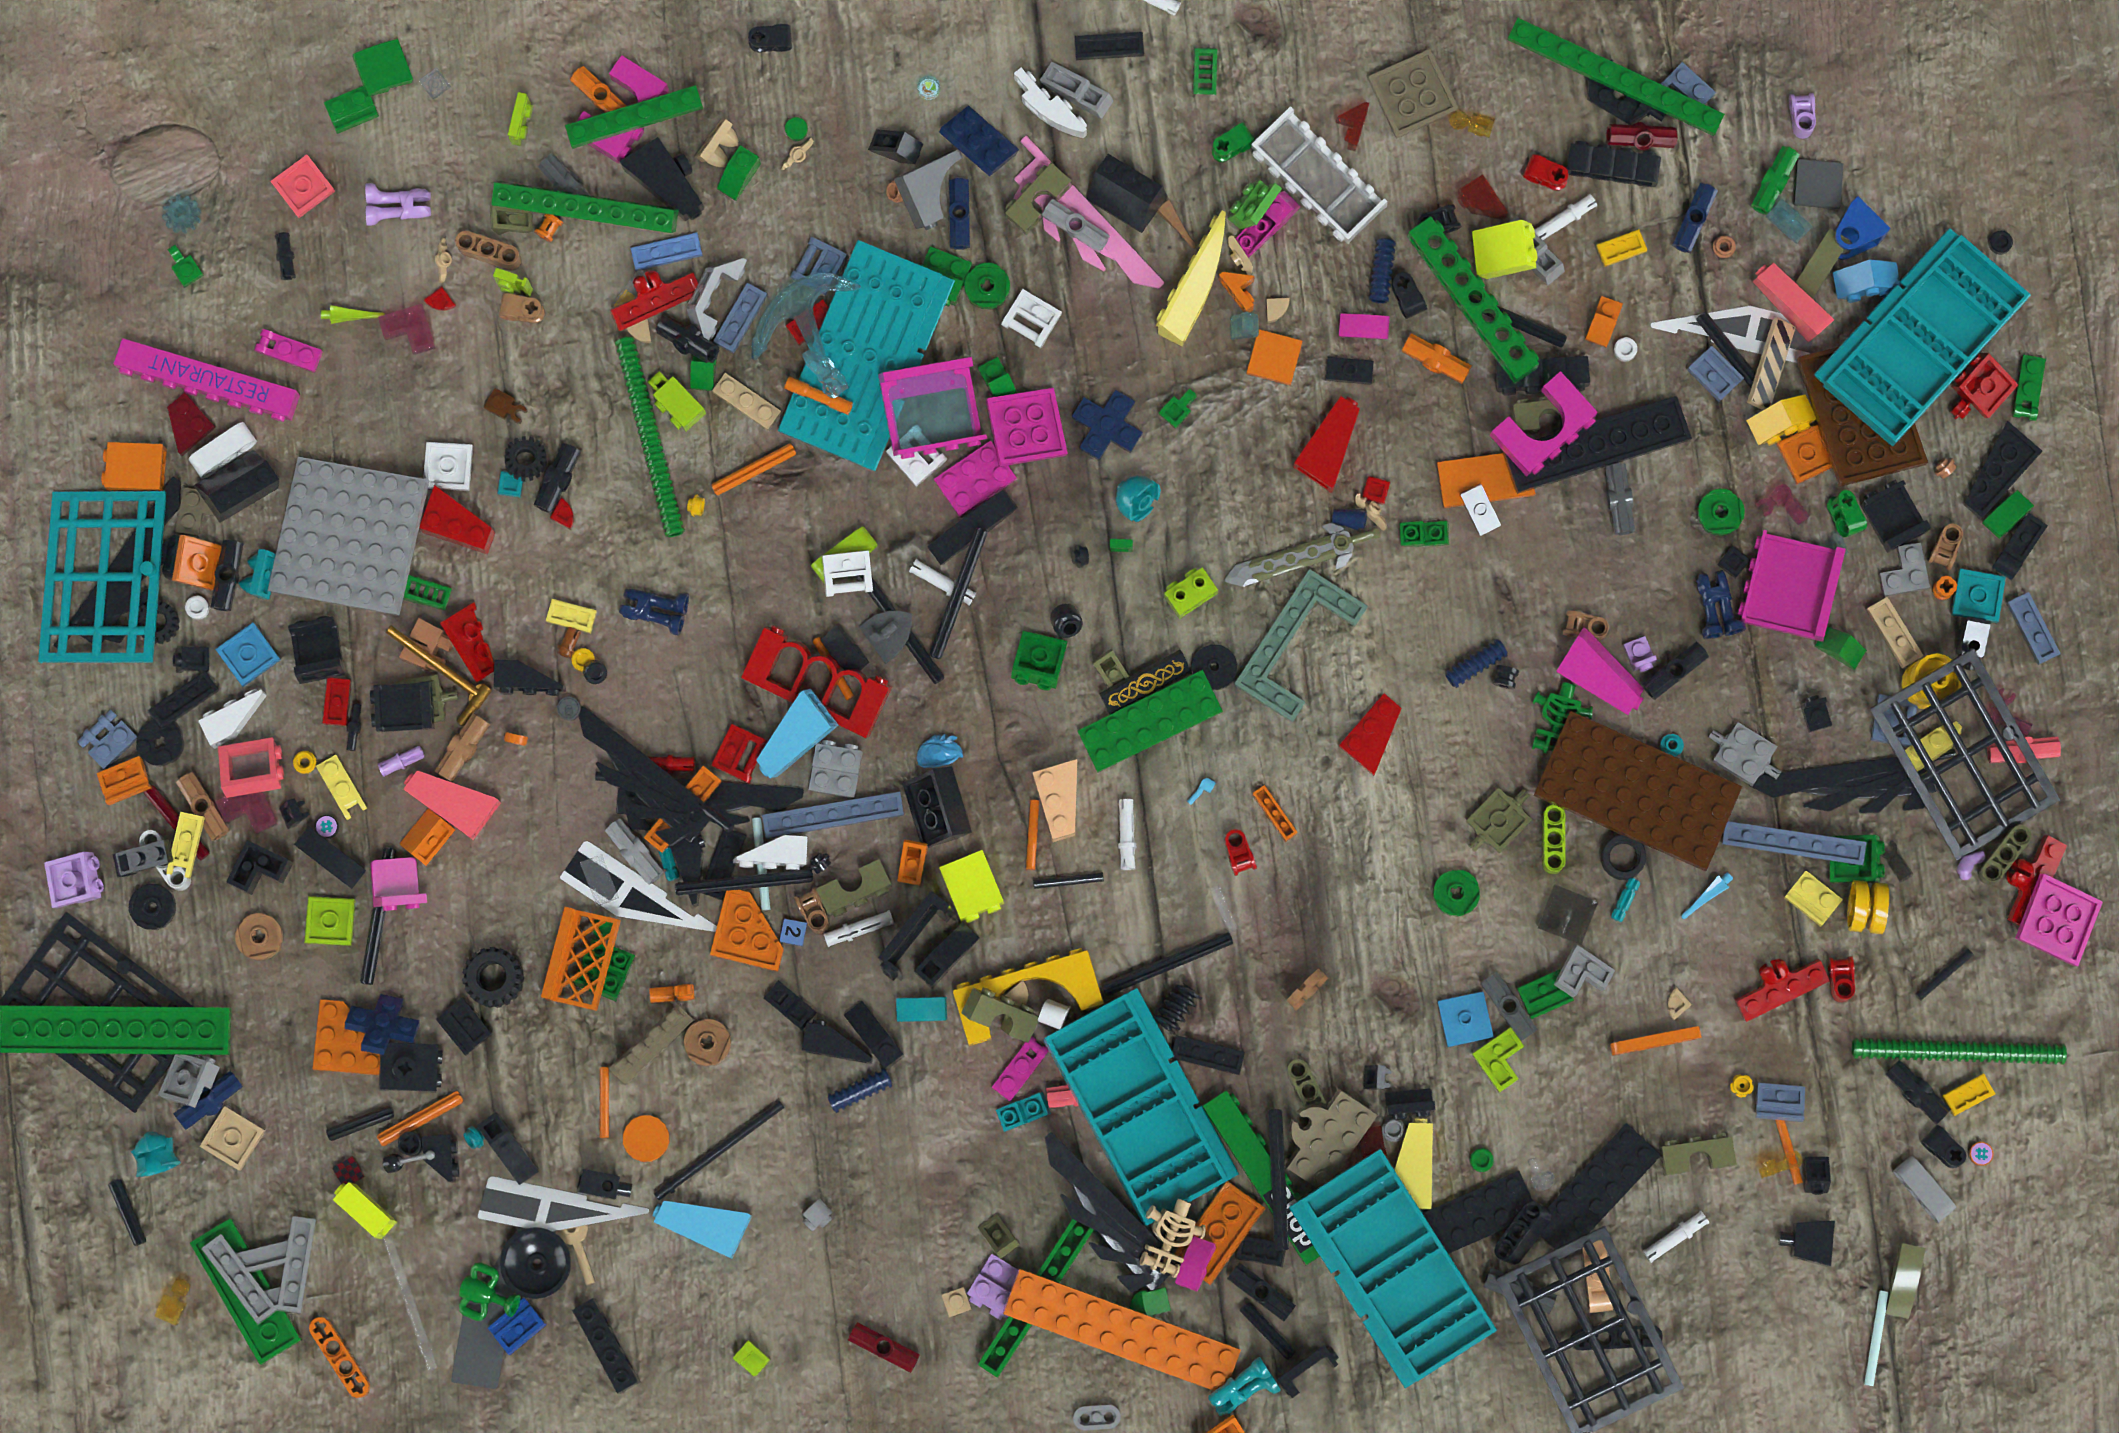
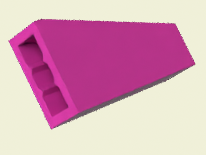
[1556,627,1644,715]

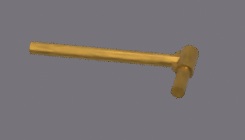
[385,625,492,727]

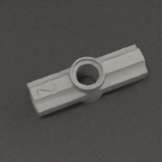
[1042,199,1110,253]
[605,818,664,885]

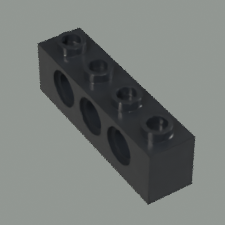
[572,1298,641,1394]

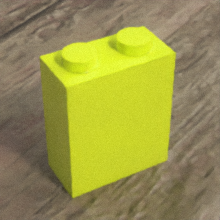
[1472,220,1537,279]
[939,850,1004,923]
[333,1182,397,1239]

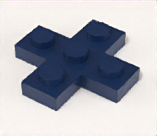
[1072,390,1143,461]
[345,994,420,1055]

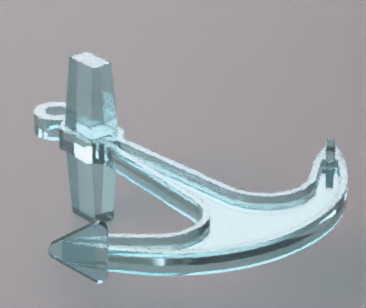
[751,273,861,398]

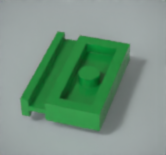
[324,86,379,134]
[1516,969,1574,1020]

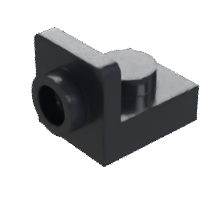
[172,646,209,673]
[1801,695,1832,733]
[1804,1157,1831,1195]

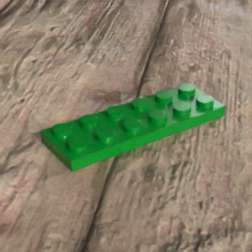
[1078,670,1223,773]
[190,1218,302,1365]

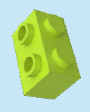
[1164,567,1218,619]

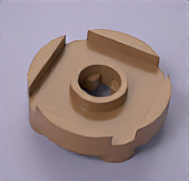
[235,913,283,961]
[1286,969,1329,1011]
[684,1019,731,1066]

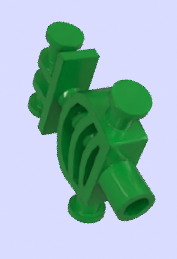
[1532,682,1593,754]

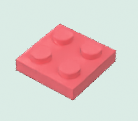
[270,154,335,218]

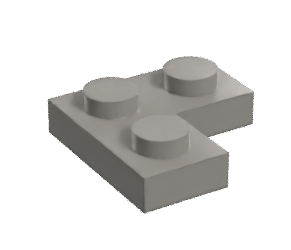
[1879,543,1930,597]
[1554,945,1615,997]

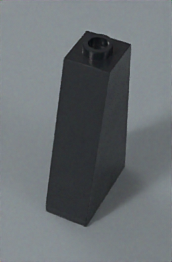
[620,137,704,221]

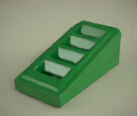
[1193,48,1218,95]
[403,575,452,611]

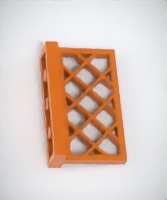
[541,907,621,1011]

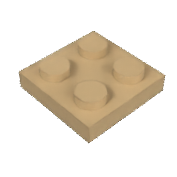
[199,1106,265,1171]

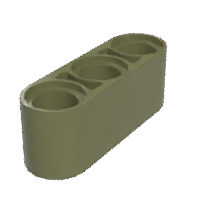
[1978,825,2032,885]
[1287,1059,1327,1107]

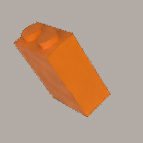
[101,442,167,491]

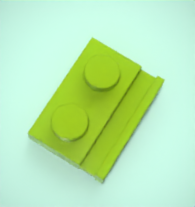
[508,92,533,146]
[493,268,533,298]

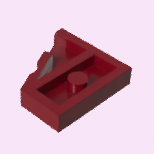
[167,392,216,456]

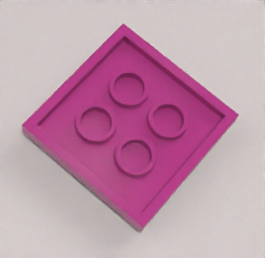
[986,388,1068,467]
[2015,874,2103,966]

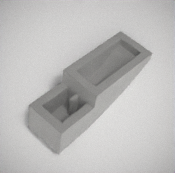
[1040,62,1114,119]
[1510,216,1565,286]

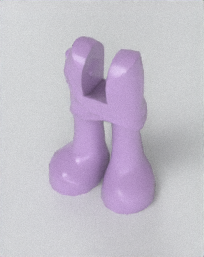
[365,183,431,226]

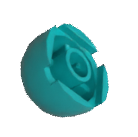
[1116,475,1161,522]

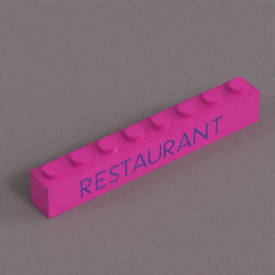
[114,338,300,422]

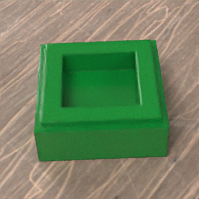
[1110,539,1133,552]

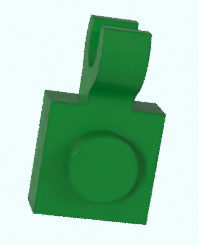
[167,245,204,288]
[1159,388,1197,429]

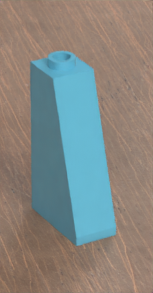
[756,689,839,779]
[652,1201,752,1259]

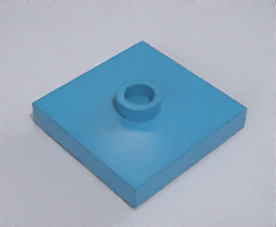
[215,622,281,687]
[1437,992,1494,1048]

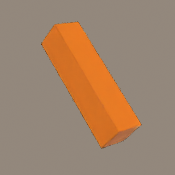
[1252,785,1298,842]

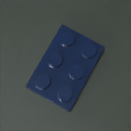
[939,105,1019,177]

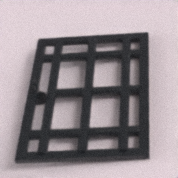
[1870,648,2060,861]
[0,912,194,1113]
[1496,1226,1684,1433]

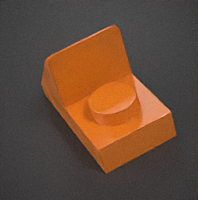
[1218,272,1255,315]
[1585,296,1623,348]
[897,839,928,886]

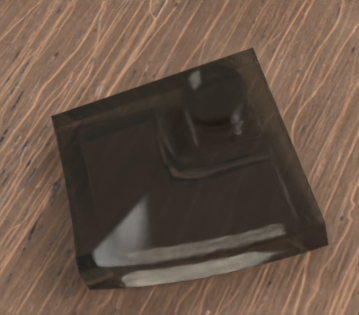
[1538,884,1599,946]

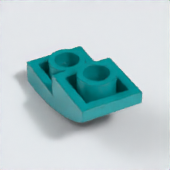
[896,997,947,1022]
[996,1092,1051,1132]

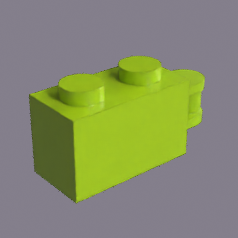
[647,371,706,432]

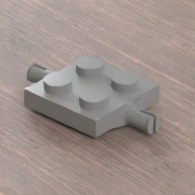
[1709,722,1781,786]

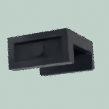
[1860,480,1931,553]
[288,616,345,684]
[370,681,435,732]
[379,1043,443,1093]
[1276,1345,1339,1399]

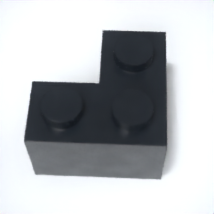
[226,840,293,895]

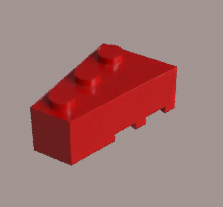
[419,485,495,555]

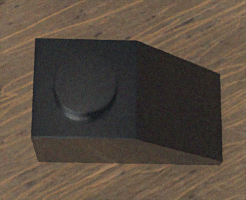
[868,129,923,164]

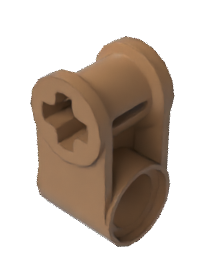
[499,293,545,323]
[1928,523,1963,570]
[1562,611,1609,641]
[794,887,830,934]

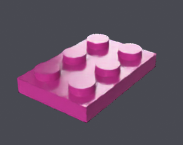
[934,441,1017,518]

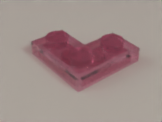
[378,304,436,355]
[215,792,278,834]

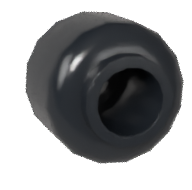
[1050,604,1083,638]

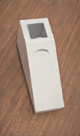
[199,689,266,749]
[733,835,807,871]

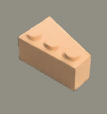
[1033,759,1077,842]

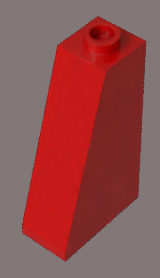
[1293,396,1360,493]

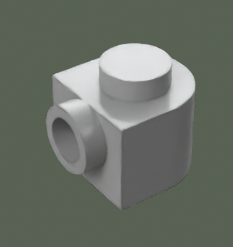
[803,1199,833,1232]

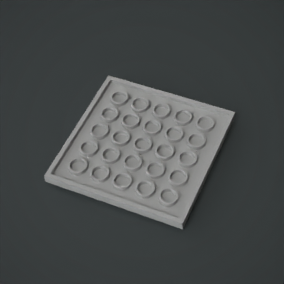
[268,457,429,616]

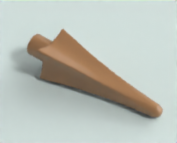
[1157,199,1196,249]

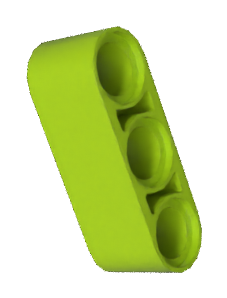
[811,526,878,584]
[1542,805,1565,874]

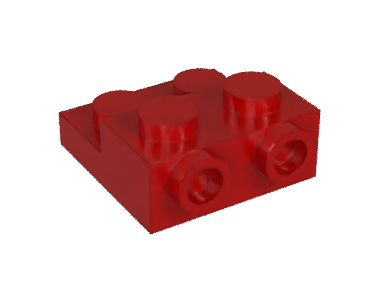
[1951,353,2018,418]

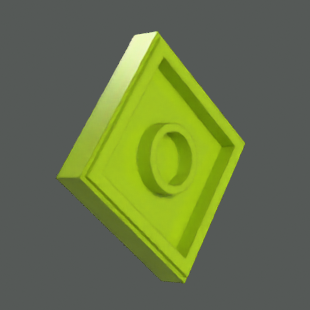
[304,896,356,946]

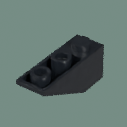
[493,660,566,696]
[914,922,980,989]
[477,1112,539,1185]

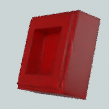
[1362,476,1390,505]

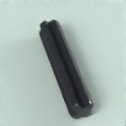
[326,1106,394,1141]
[108,1179,146,1246]
[1240,1302,1296,1360]

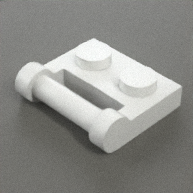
[1001,289,1062,348]
[886,425,947,487]
[822,550,873,597]

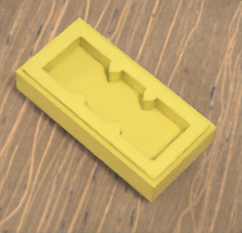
[546,599,597,634]

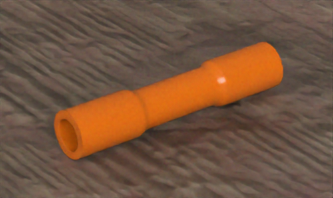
[784,376,853,415]

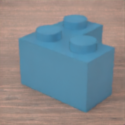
[1833,259,1901,303]

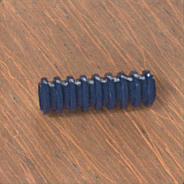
[1369,238,1396,303]
[1445,639,1508,688]
[827,1068,893,1113]

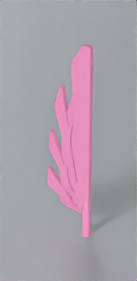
[1013,136,1165,289]

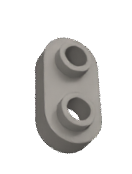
[1073,1405,1121,1430]

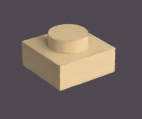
[942,1287,972,1318]

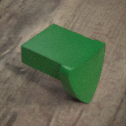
[1129,1287,1171,1317]

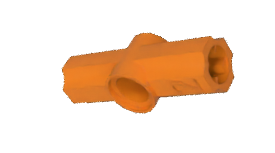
[570,66,626,113]
[1401,333,1472,384]

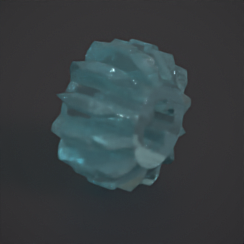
[162,195,202,234]

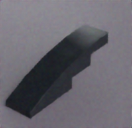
[927,490,1018,565]

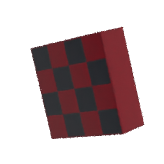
[332,1156,365,1184]

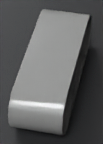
[1893,1156,1956,1223]

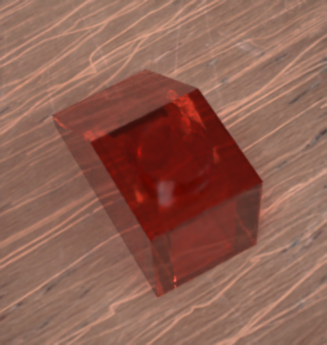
[1458,175,1508,220]

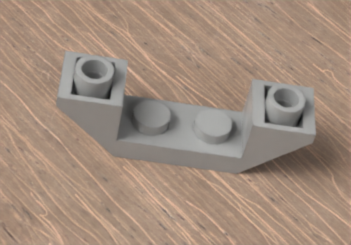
[686,258,747,340]

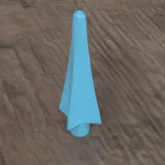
[1681,872,1733,919]

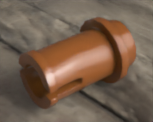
[557,627,581,658]

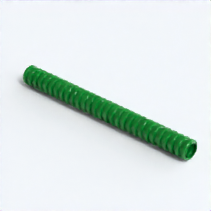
[615,337,685,538]
[1852,1038,2067,1065]

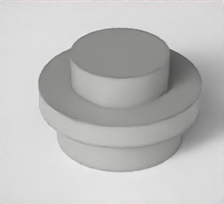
[1382,1118,1405,1142]

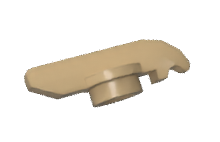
[781,137,814,170]
[1228,235,1253,275]
[435,238,452,283]
[1355,493,1387,531]

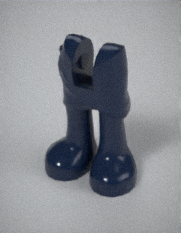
[1696,570,1746,639]
[619,589,689,636]

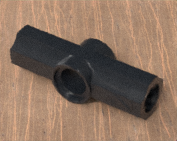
[656,316,719,363]
[533,443,581,514]
[210,540,244,612]
[1642,641,1709,700]
[1885,1060,1951,1124]
[1227,1262,1296,1322]

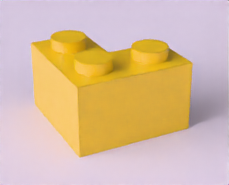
[1746,394,1816,446]

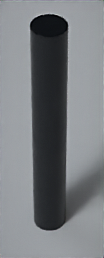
[1033,872,1104,889]
[1915,948,1974,1001]

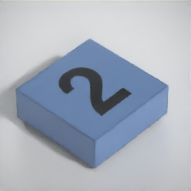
[780,919,807,947]

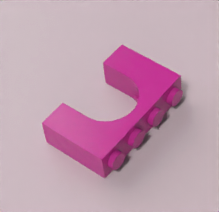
[576,55,669,164]
[1490,371,1598,477]

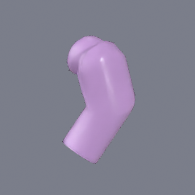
[1957,850,1986,880]

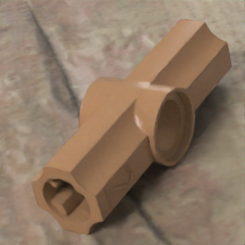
[434,713,490,782]
[176,772,230,841]

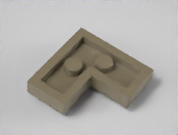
[175,487,215,537]

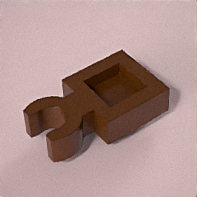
[483,388,528,424]

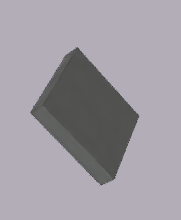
[1794,159,1844,209]

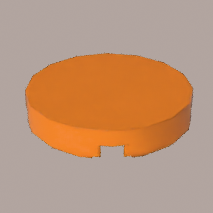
[623,1115,670,1162]

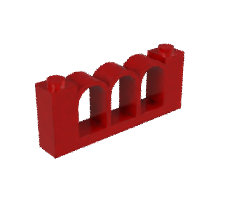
[741,625,893,738]

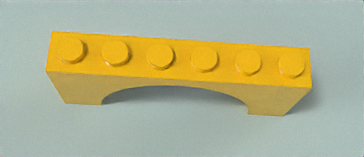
[953,948,1104,1046]

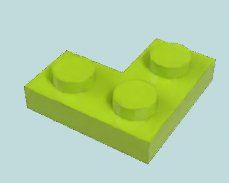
[1472,1027,1524,1093]

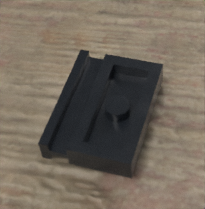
[436,998,492,1056]

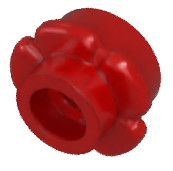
[1950,398,1971,419]

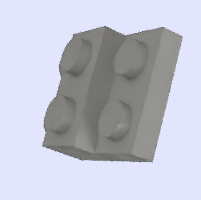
[808,740,863,799]
[158,1055,220,1108]

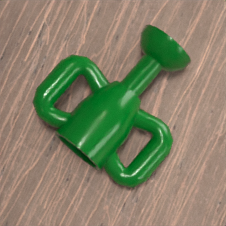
[459,1262,521,1321]

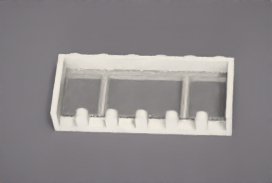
[1251,106,1387,244]

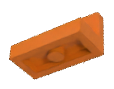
[399,809,455,866]

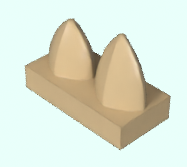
[694,119,739,167]

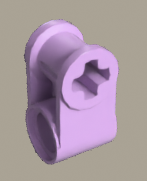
[1789,93,1816,139]

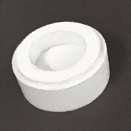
[1614,337,1637,362]
[185,596,210,620]

